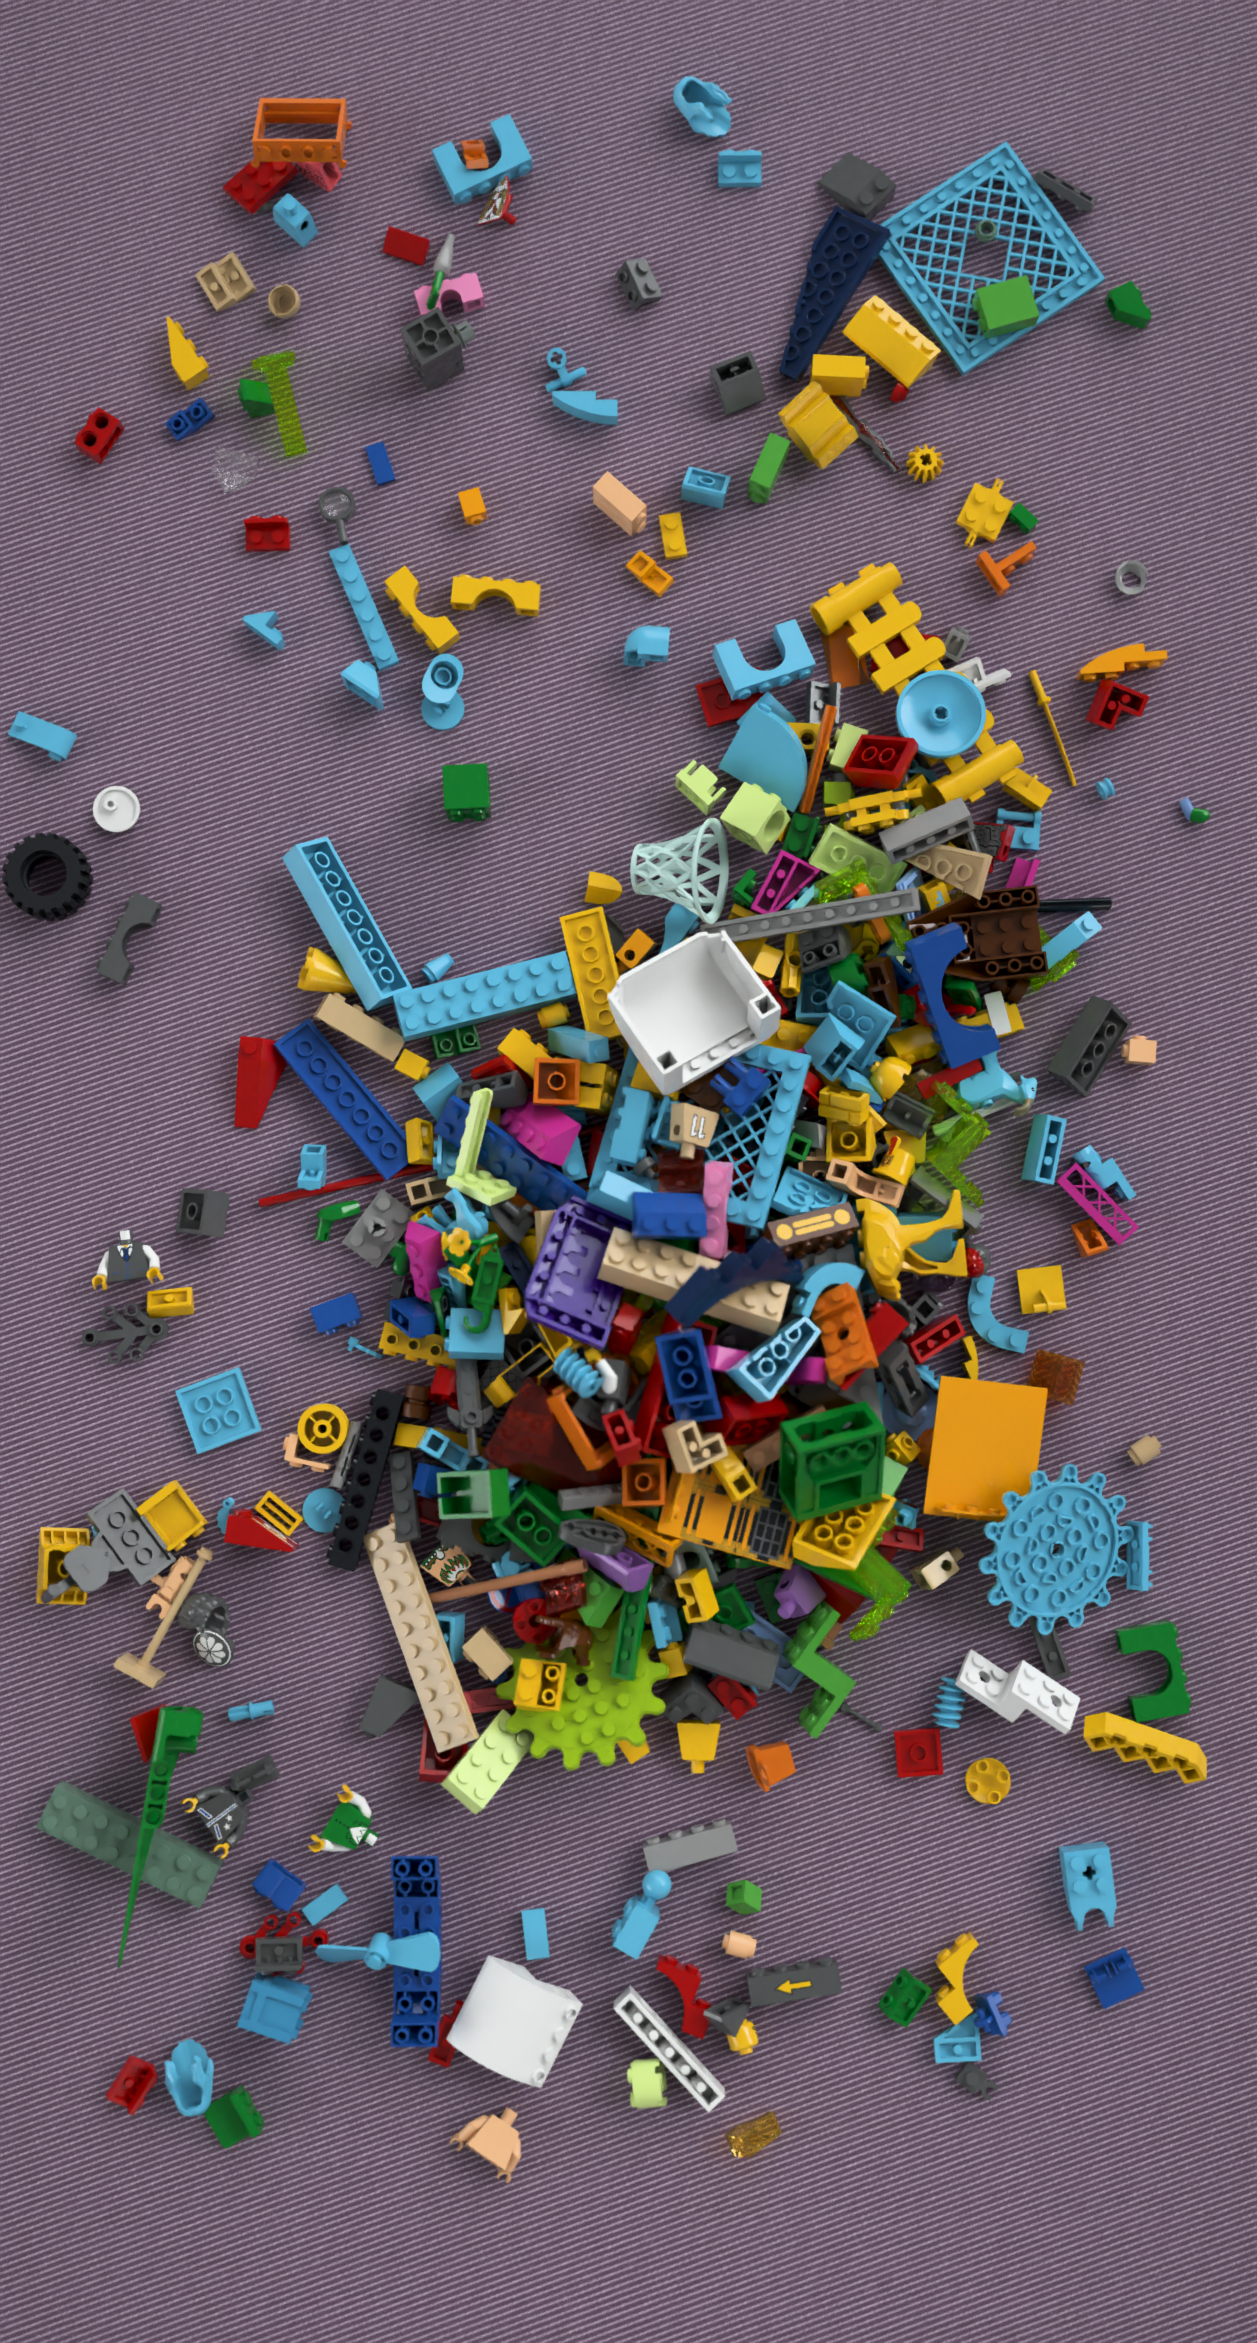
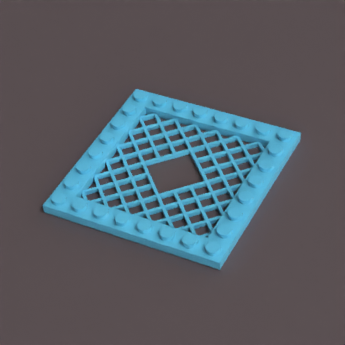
[877,141,1105,376]
[588,1044,811,1231]

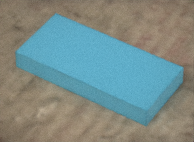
[302,1883,348,1926]

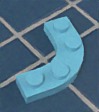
[966,1275,1029,1354]

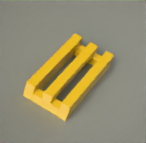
[254,1490,304,1537]

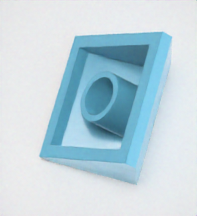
[681,466,731,509]
[412,1062,463,1122]

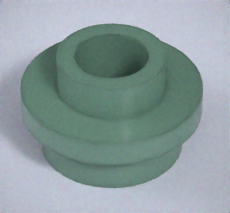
[975,220,997,243]

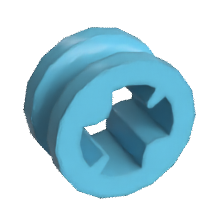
[1096,778,1115,800]

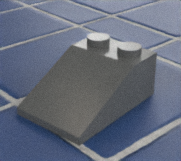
[818,152,896,221]

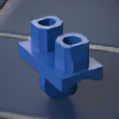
[973,1991,1012,2037]

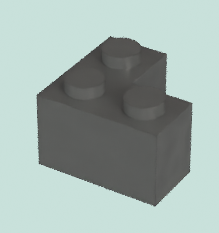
[660,1669,724,1724]

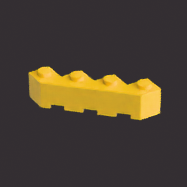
[1083,1712,1207,1784]

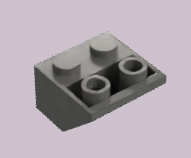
[709,351,766,416]
[798,925,852,974]

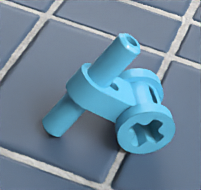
[545,348,587,393]

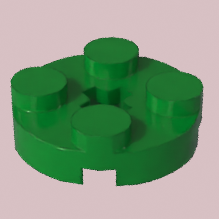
[725,1552,770,1568]

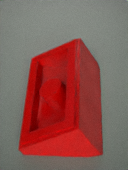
[382,226,430,266]

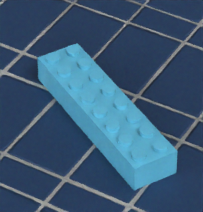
[282,837,413,1011]
[392,951,577,1042]

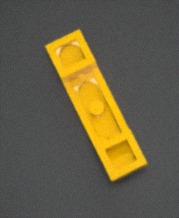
[393,1423,485,1458]

